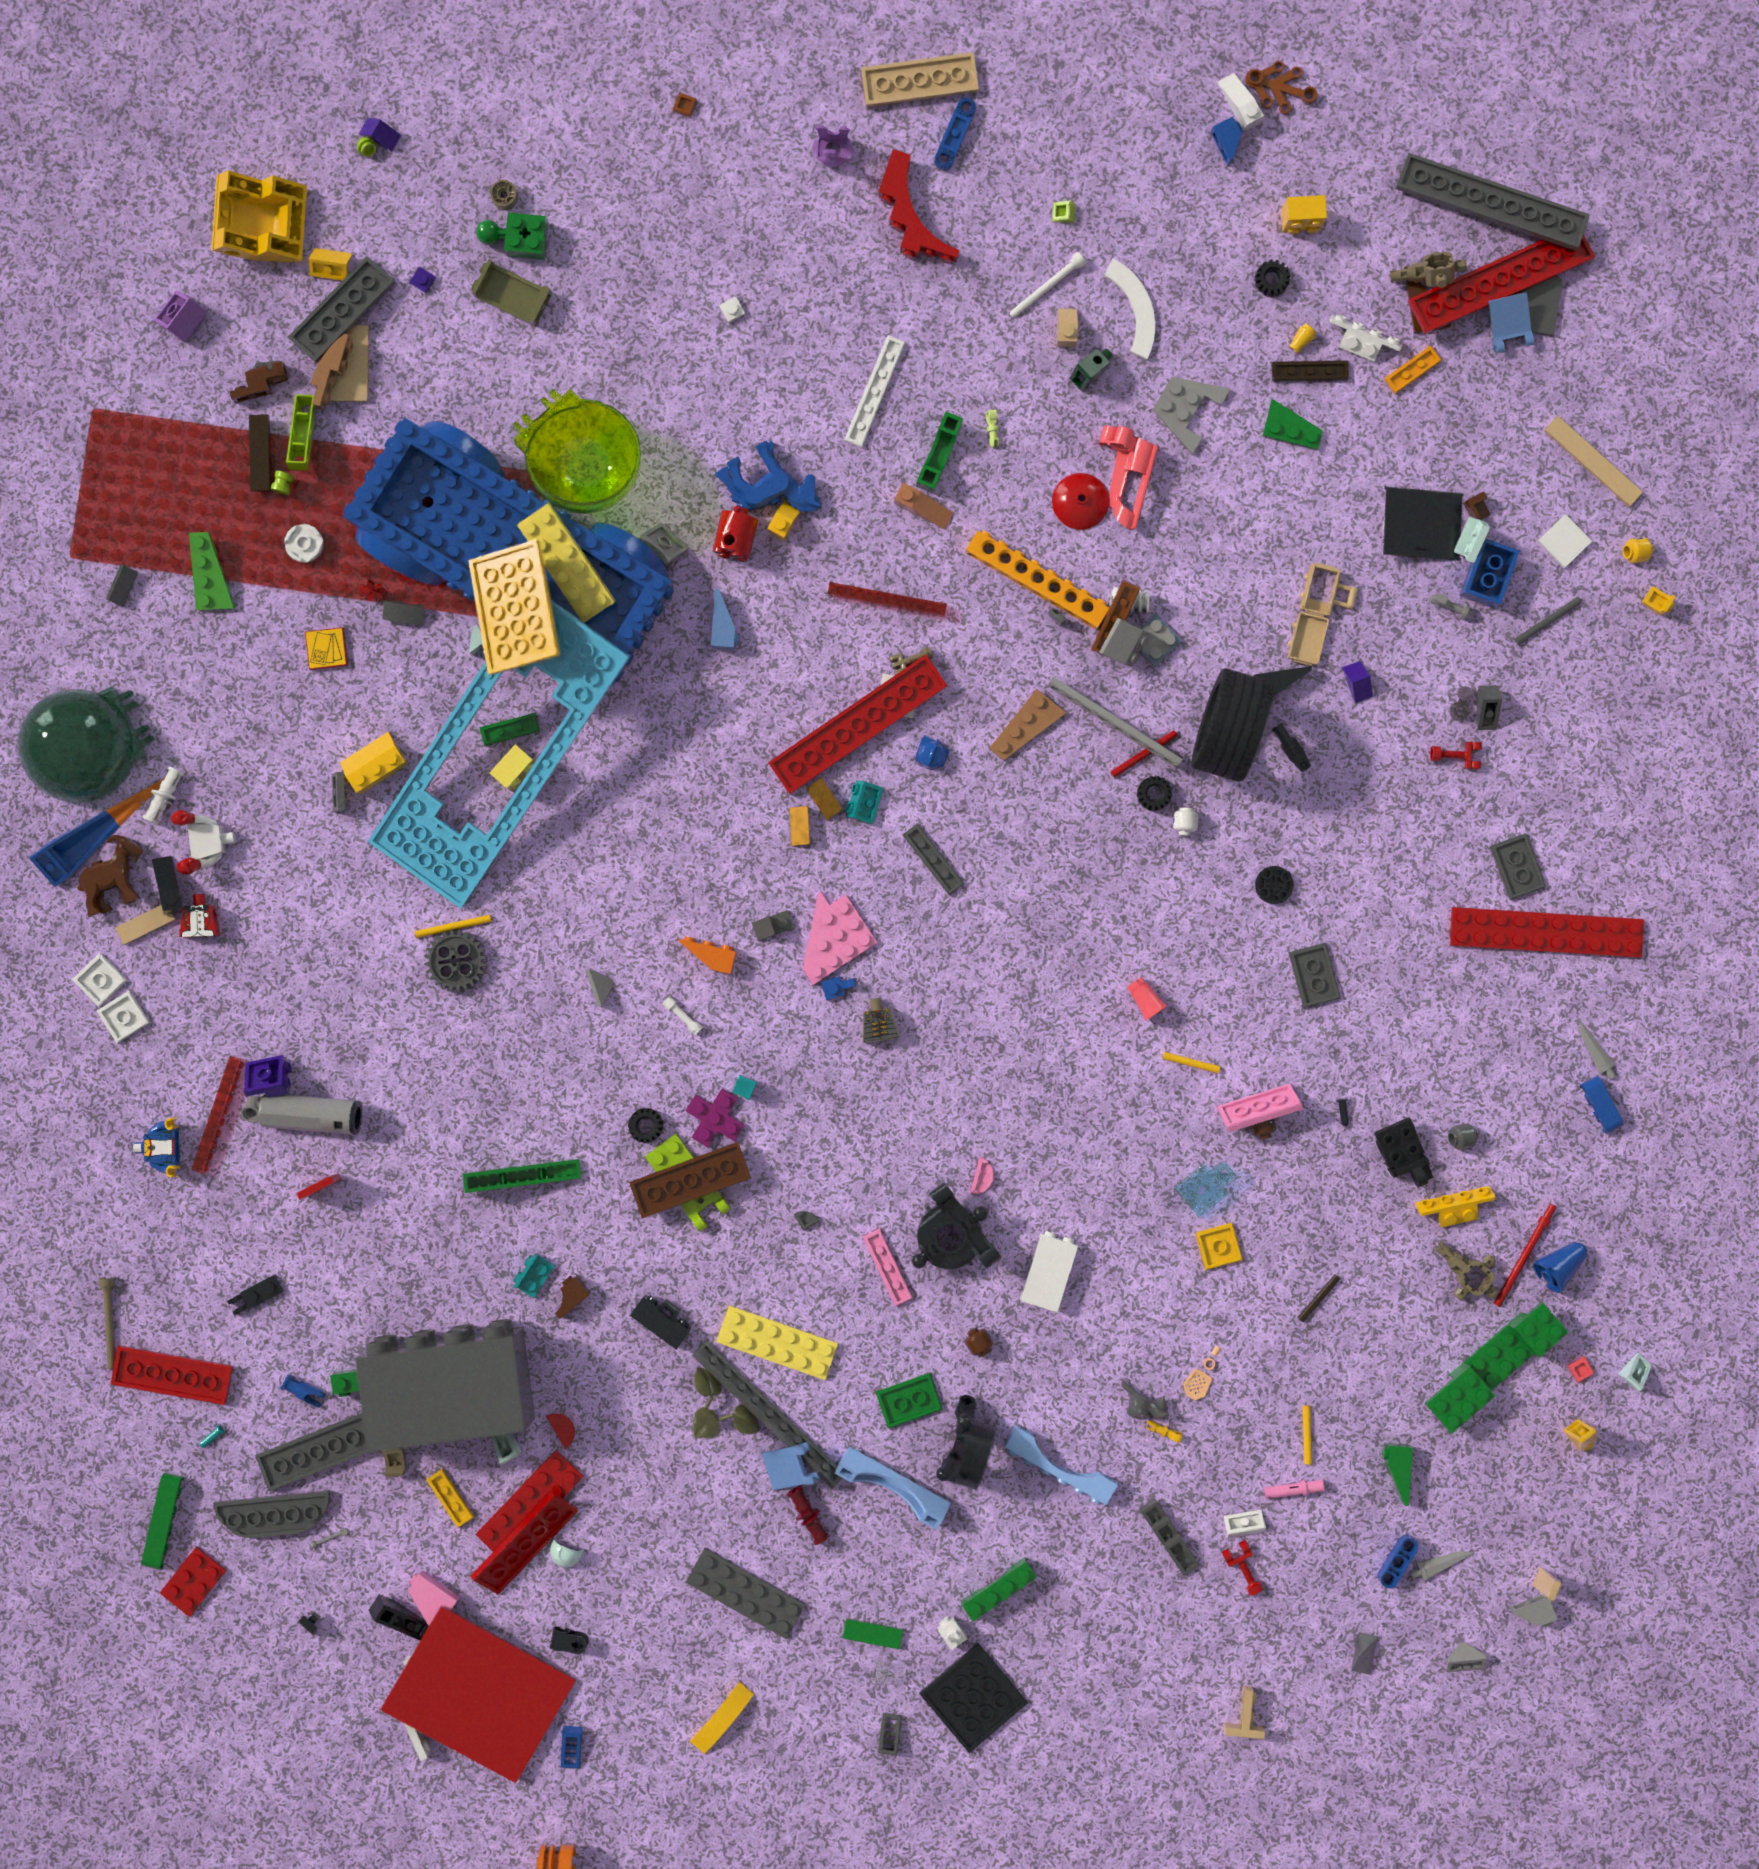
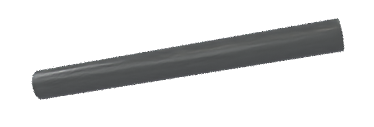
[1514,597,1582,645]

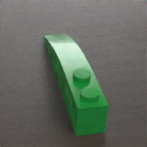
[462,1159,581,1193]

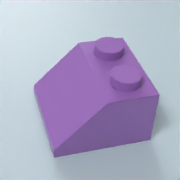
[153,290,207,343]

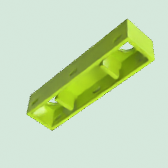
[286,394,317,471]

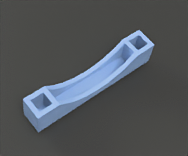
[1004,1424,1118,1505]
[835,1447,950,1530]

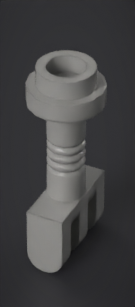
[1429,593,1473,619]

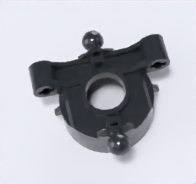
[912,1182,1002,1270]
[936,1395,996,1490]

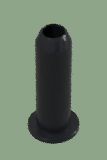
[1336,1098,1349,1126]

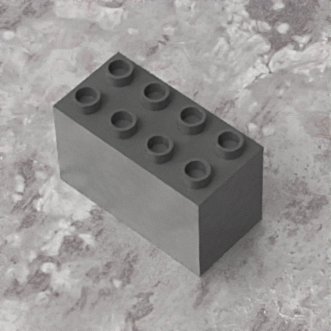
[355,1319,535,1453]

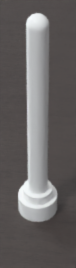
[1010,252,1087,318]

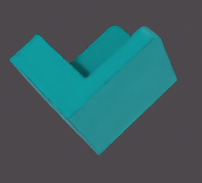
[732,1075,757,1100]

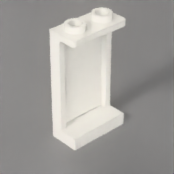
[1020,1231,1078,1313]

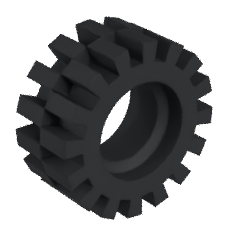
[1254,259,1291,297]
[1137,776,1173,811]
[628,1108,664,1143]

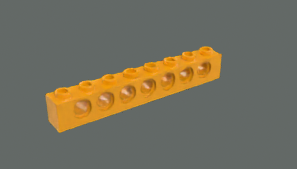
[965,530,1109,630]

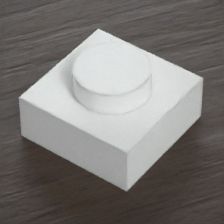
[719,297,745,323]

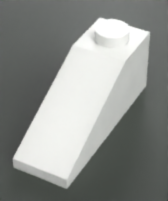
[1217,73,1264,132]

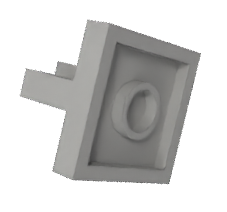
[639,523,689,572]

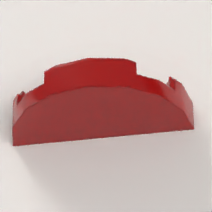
[546,1413,575,1450]

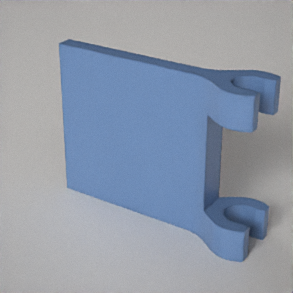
[1489,292,1535,353]
[762,1442,820,1490]

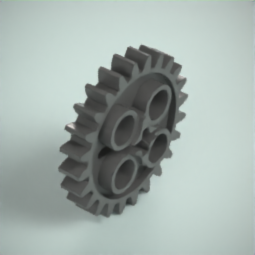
[424,930,487,992]

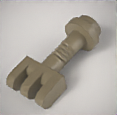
[889,647,933,675]

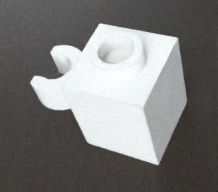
[938,1616,967,1650]

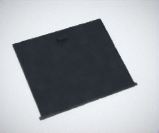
[1383,486,1464,560]

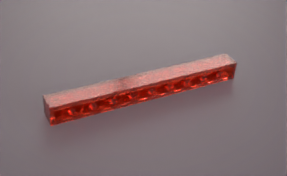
[827,582,947,617]
[191,1055,244,1174]

